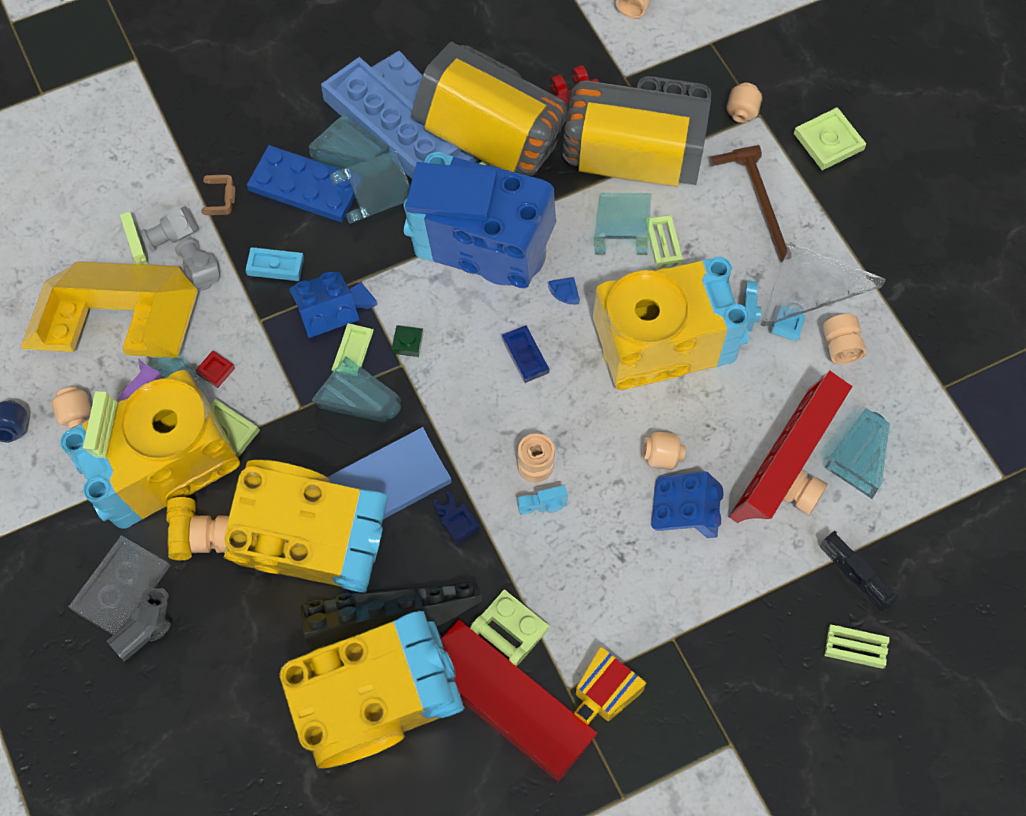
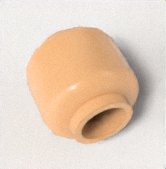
[726,83,762,123]
[51,386,91,429]
[643,431,686,470]

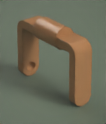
[201,175,236,215]

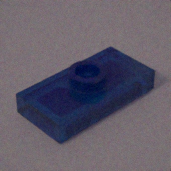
[502,325,550,383]

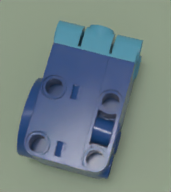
[404,152,557,288]

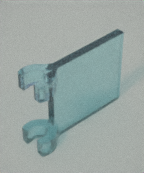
[330,150,410,224]
[594,193,652,255]

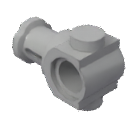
[140,206,199,252]
[175,237,219,290]

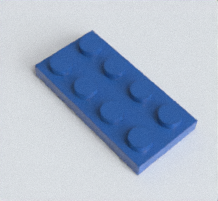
[247,145,363,223]

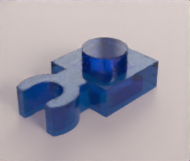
[433,491,480,545]

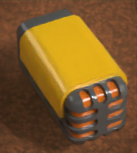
[411,42,569,176]
[563,76,711,187]

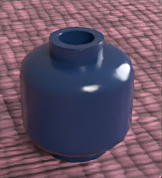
[0,400,28,443]

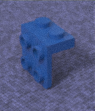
[290,272,359,338]
[651,472,724,538]

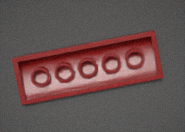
[729,370,853,523]
[441,620,597,782]

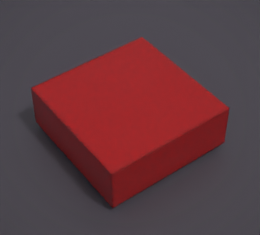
[195,350,235,388]

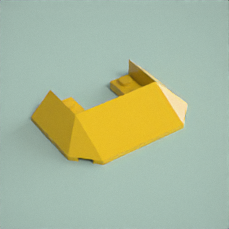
[21,261,198,358]

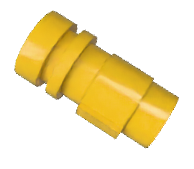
[166,497,196,560]

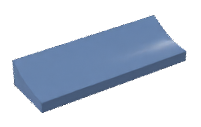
[321,57,461,179]
[327,427,452,519]

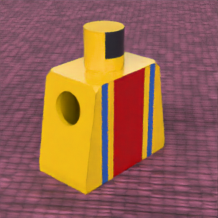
[574,647,646,725]

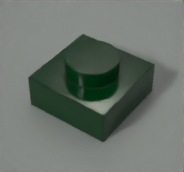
[392,325,423,357]

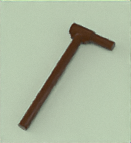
[709,145,791,263]

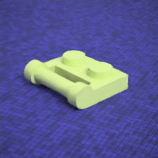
[470,589,549,666]

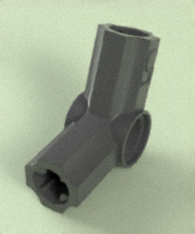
[107,587,171,662]

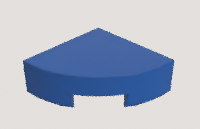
[548,277,580,305]
[349,282,377,309]

